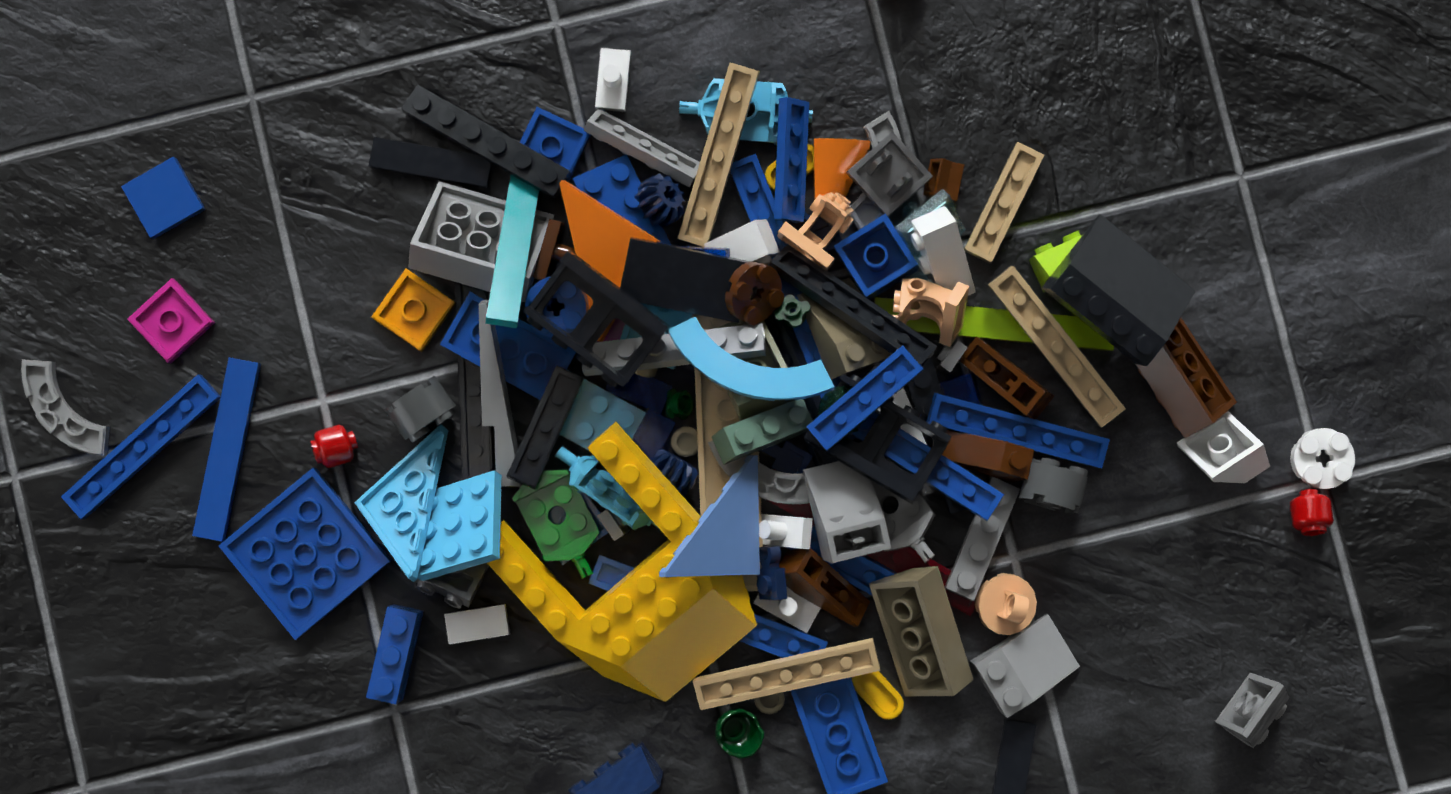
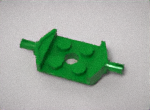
[512,470,600,579]

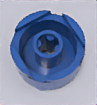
[525,277,589,338]

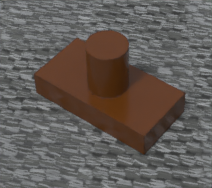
[533,219,576,280]

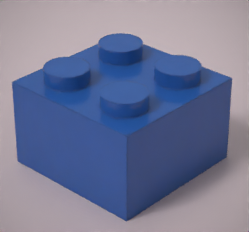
[834,213,919,300]

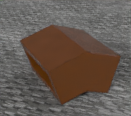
[923,158,965,204]

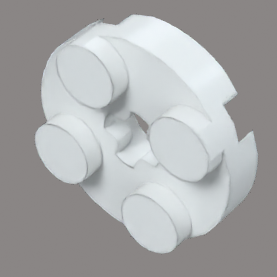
[1290,428,1355,489]

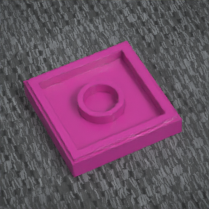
[128,278,215,364]

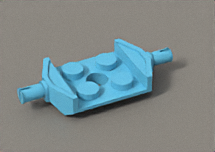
[679,78,813,145]
[555,446,658,530]

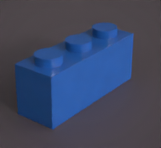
[366,604,424,704]

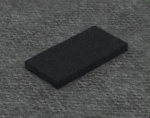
[620,237,750,323]

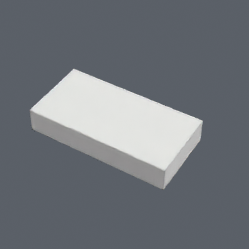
[444,604,510,644]

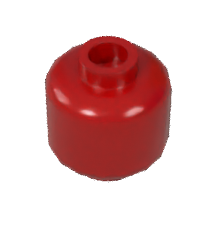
[310,424,358,468]
[1290,489,1334,536]

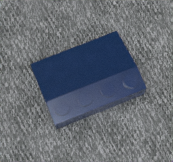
[568,742,663,794]

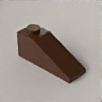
[959,336,1054,419]
[933,430,1034,483]
[779,548,870,627]

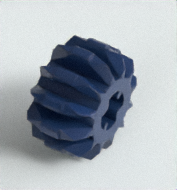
[635,173,687,228]
[650,449,699,496]

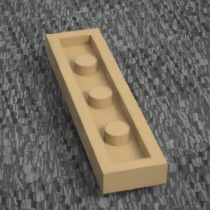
[964,142,1044,264]

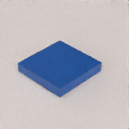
[520,107,591,182]
[121,156,206,239]

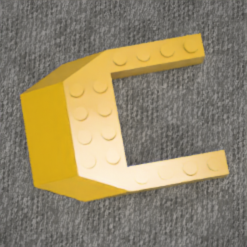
[487,421,757,702]

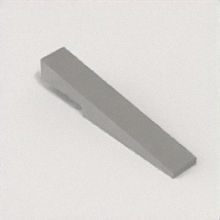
[479,300,522,486]

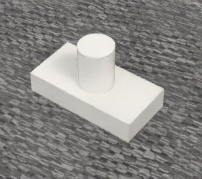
[595,48,631,112]
[759,514,813,549]
[753,586,821,633]

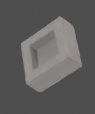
[937,340,968,374]
[597,509,630,541]

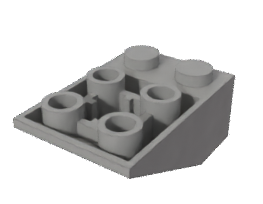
[803,461,891,563]

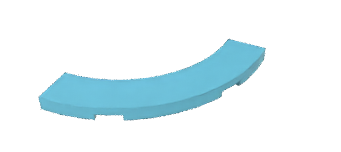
[667,317,835,401]

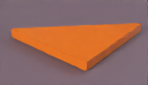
[559,180,660,342]

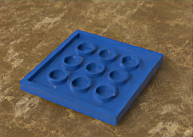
[219,468,392,640]

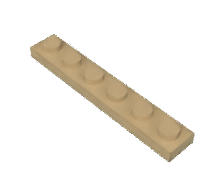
[677,62,760,247]
[988,266,1126,428]
[693,638,880,710]

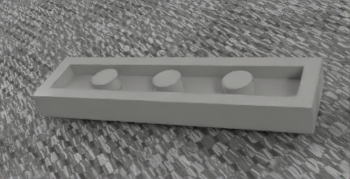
[584,108,700,187]
[945,477,1020,601]

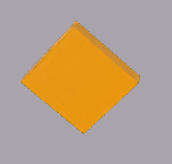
[371,268,456,352]

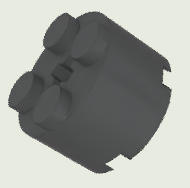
[384,376,456,443]
[1019,458,1088,514]

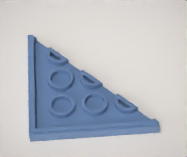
[659,455,760,577]

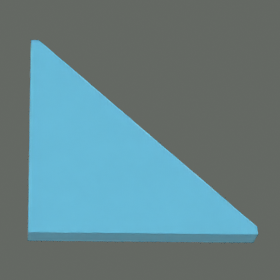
[354,424,448,582]

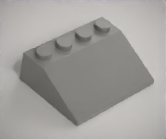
[408,181,554,302]

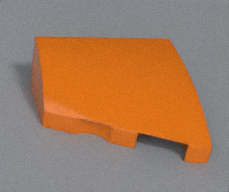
[813,138,870,200]

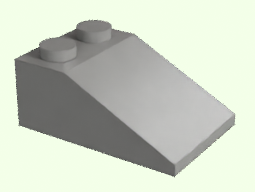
[970,614,1080,718]
[1215,673,1289,748]

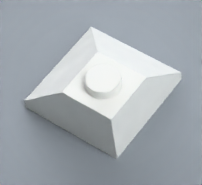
[1177,411,1270,483]

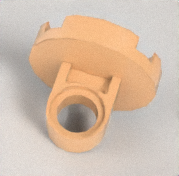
[975,573,1037,635]

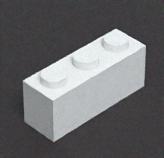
[910,206,976,296]

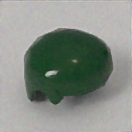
[715,708,764,759]

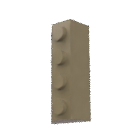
[869,566,974,697]

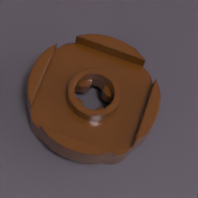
[725,261,784,325]

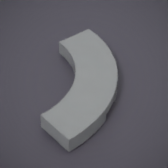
[849,111,901,230]
[21,359,110,456]
[708,441,810,504]

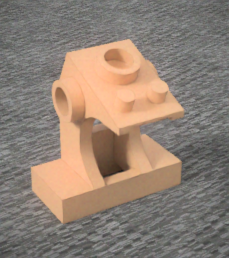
[777,192,854,271]
[892,278,969,347]

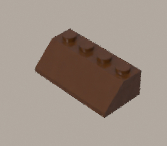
[1136,318,1237,438]

